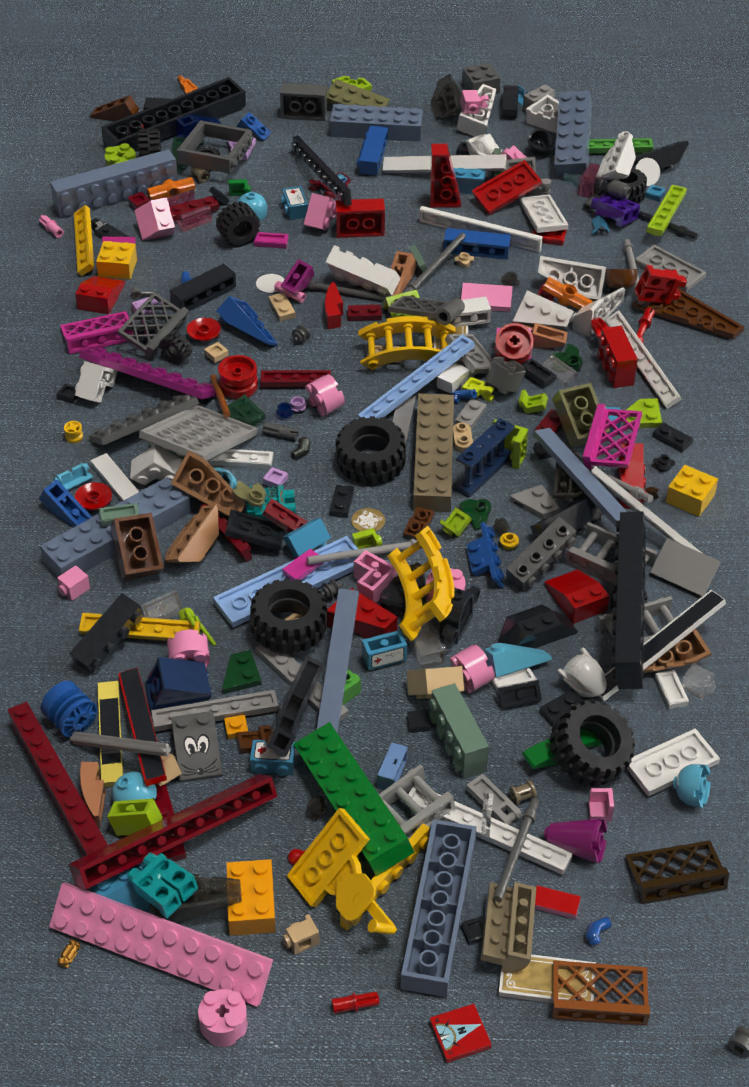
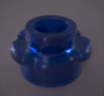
[276,402,293,419]

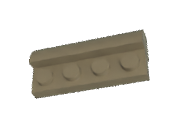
[480,882,536,972]

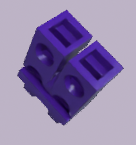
[590,194,640,227]

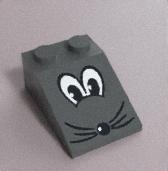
[171,711,223,783]

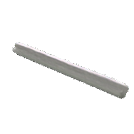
[70,732,171,756]

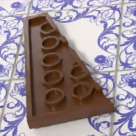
[632,288,744,339]

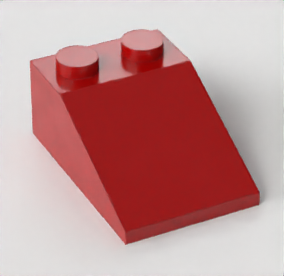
[75,276,126,314]
[544,569,609,624]

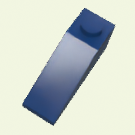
[39,480,92,528]

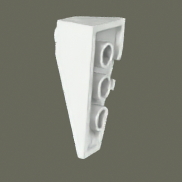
[537,256,606,300]
[572,288,625,337]

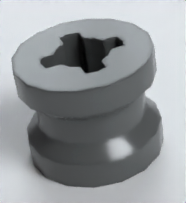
[728,1026,749,1058]

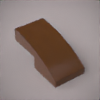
[235,725,271,754]

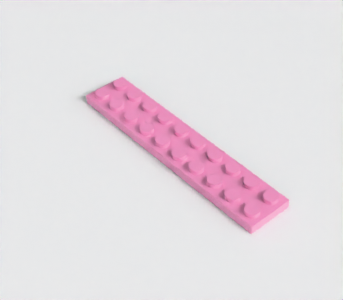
[49,882,273,1006]

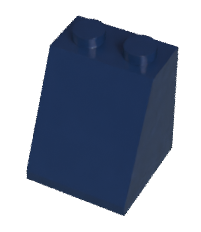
[145,657,212,715]

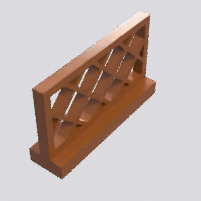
[552,960,650,1026]

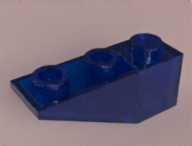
[176,114,223,141]

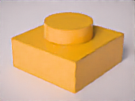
[224,715,248,739]

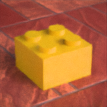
[96,241,137,280]
[666,465,718,517]

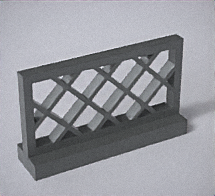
[117,292,189,361]

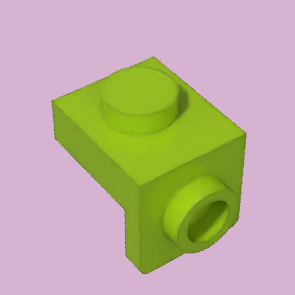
[518,390,548,414]
[439,507,472,537]
[352,528,382,549]

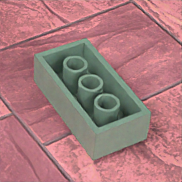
[429,683,489,779]

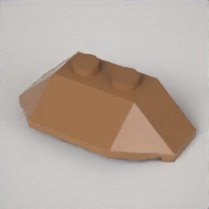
[165,505,219,563]

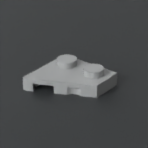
[510,485,560,519]

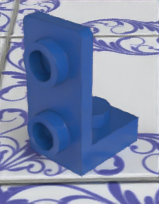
[236,112,271,141]

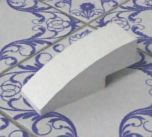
[437,362,475,394]

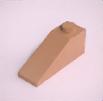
[386,251,417,296]

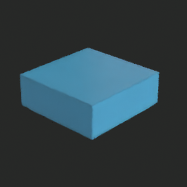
[645,185,666,202]

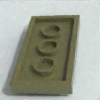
[327,79,390,107]

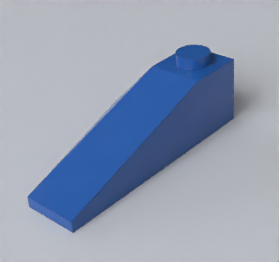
[216,296,278,346]

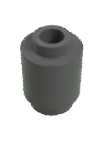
[606,179,631,199]

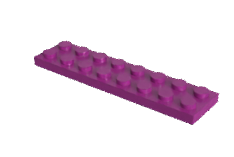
[79,347,216,399]

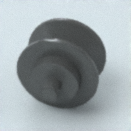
[292,325,310,344]
[321,579,342,601]

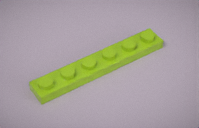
[646,185,687,236]

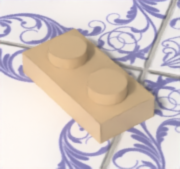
[268,293,296,321]

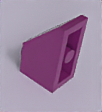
[280,259,315,294]

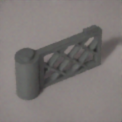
[388,296,465,325]

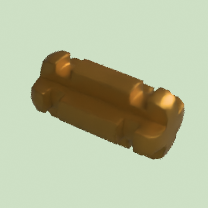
[57,939,80,968]

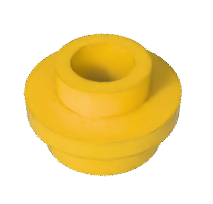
[500,533,519,550]

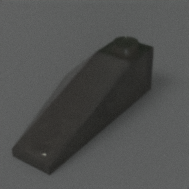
[150,874,242,924]

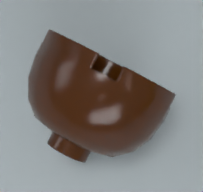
[605,269,638,293]

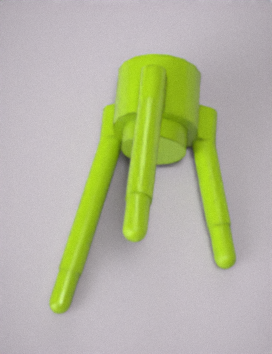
[178,608,216,646]

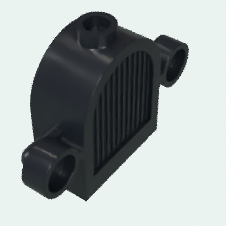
[439,586,480,645]

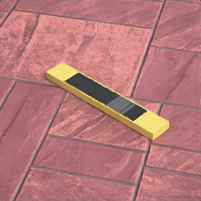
[98,681,123,787]

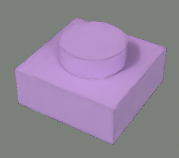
[263,467,288,487]

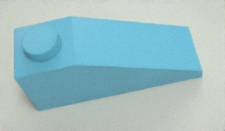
[485,643,552,677]

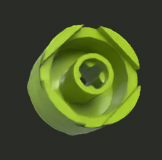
[104,143,136,166]

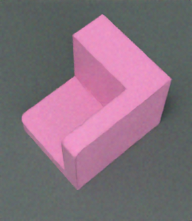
[588,788,614,821]

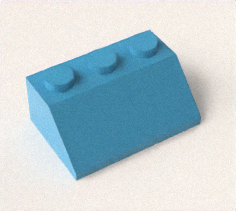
[90,862,157,913]

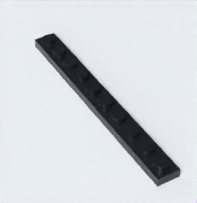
[291,135,352,206]

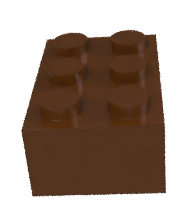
[110,513,164,580]

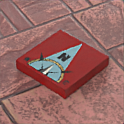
[429,1003,492,1063]

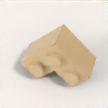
[406,666,464,699]

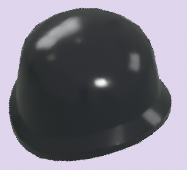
[527,129,553,155]

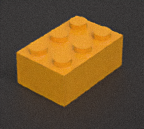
[226,859,276,936]

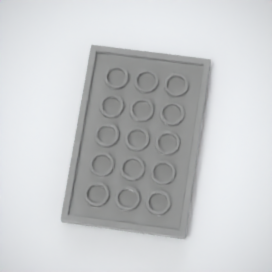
[139,405,258,462]

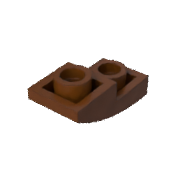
[403,506,435,539]

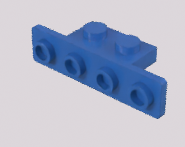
[466,522,505,589]

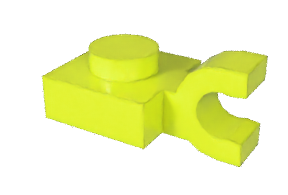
[462,377,494,402]

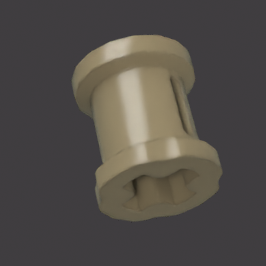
[190,166,210,183]
[509,780,537,805]

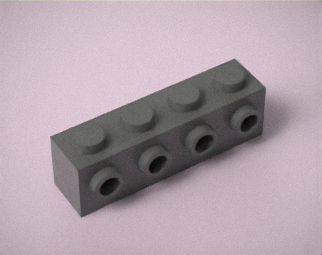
[506,517,576,591]

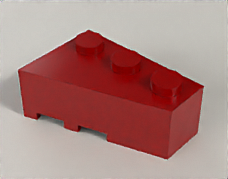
[617,443,647,509]
[326,588,398,639]

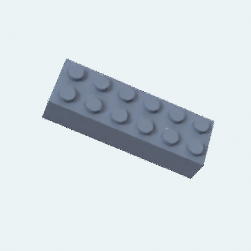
[554,90,592,177]
[330,104,423,142]

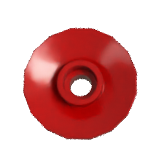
[187,317,221,341]
[75,482,112,510]

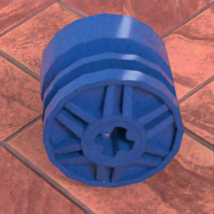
[40,681,98,737]

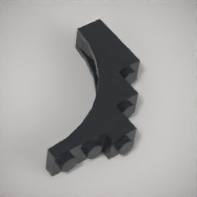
[262,655,325,757]

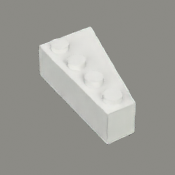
[457,84,496,137]
[526,94,591,134]
[326,245,400,296]

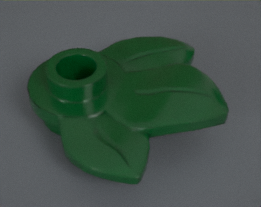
[551,343,583,372]
[459,499,492,530]

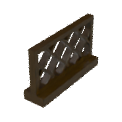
[625,840,729,904]

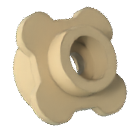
[455,252,474,267]

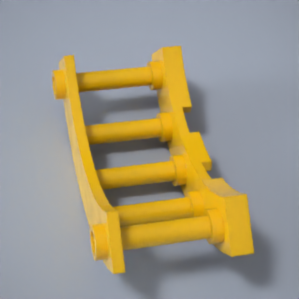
[358,316,456,371]
[387,526,454,641]

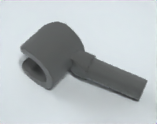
[131,286,155,299]

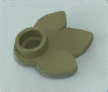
[232,481,266,507]

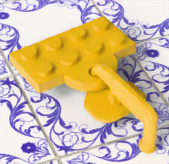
[287,808,397,935]

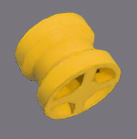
[64,421,83,444]

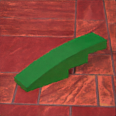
[522,730,602,769]

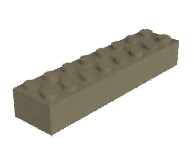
[413,394,454,512]

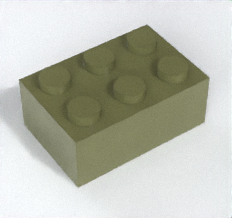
[552,383,610,448]

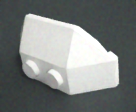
[596,134,636,180]

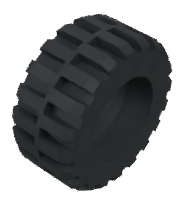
[335,416,406,485]
[250,578,327,654]
[549,700,636,786]

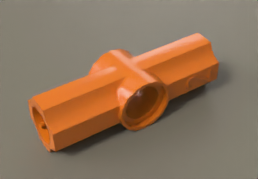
[146,177,195,201]
[542,277,593,310]

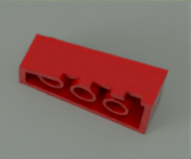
[430,144,462,208]

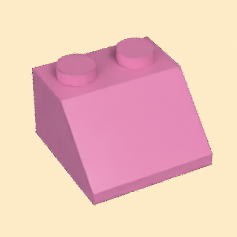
[134,198,175,241]

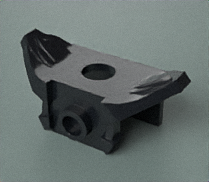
[380,562,425,614]

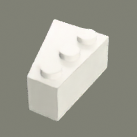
[513,291,574,330]

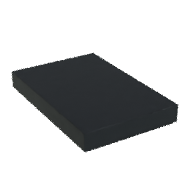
[224,509,284,551]

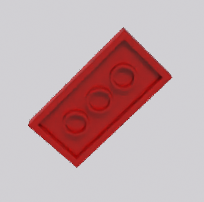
[472,160,542,215]

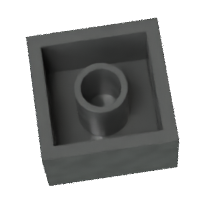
[462,63,501,94]

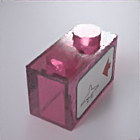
[578,163,604,198]

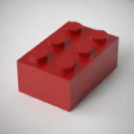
[336,198,385,238]
[597,325,638,388]

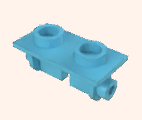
[52,463,93,491]

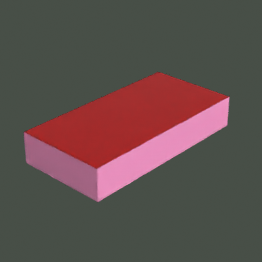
[535,885,581,919]

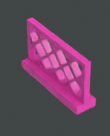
[60,311,134,354]
[583,404,642,470]

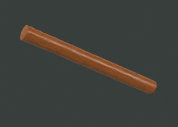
[210,374,230,418]

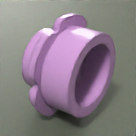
[289,396,307,413]

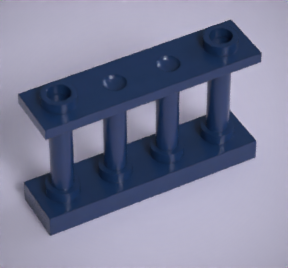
[454,418,515,498]

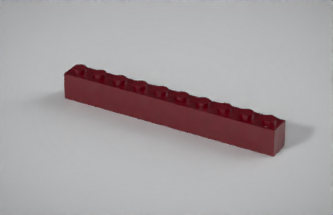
[7,701,108,857]
[68,774,278,889]

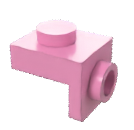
[502,145,526,160]

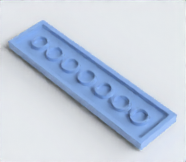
[213,536,358,627]

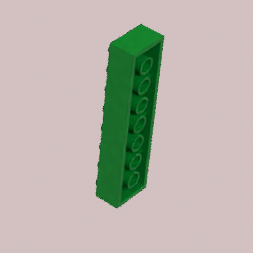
[293,722,415,876]

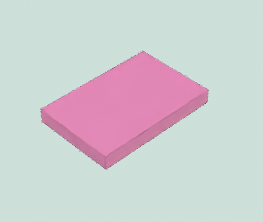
[461,283,513,312]

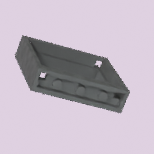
[177,120,254,174]

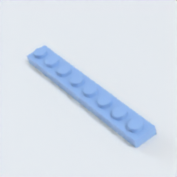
[358,334,475,418]

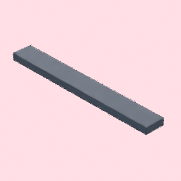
[533,428,627,527]
[317,589,359,733]

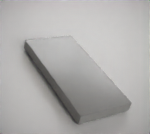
[635,245,707,292]

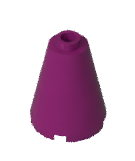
[544,819,607,863]

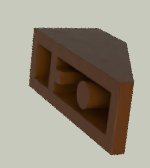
[90,95,140,121]

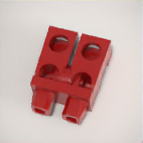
[634,265,687,304]

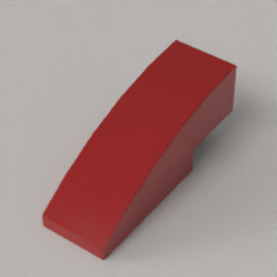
[325,282,343,330]

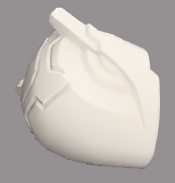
[466,134,502,155]
[557,648,607,697]

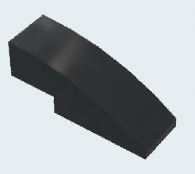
[502,85,518,118]

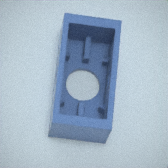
[377,742,408,790]

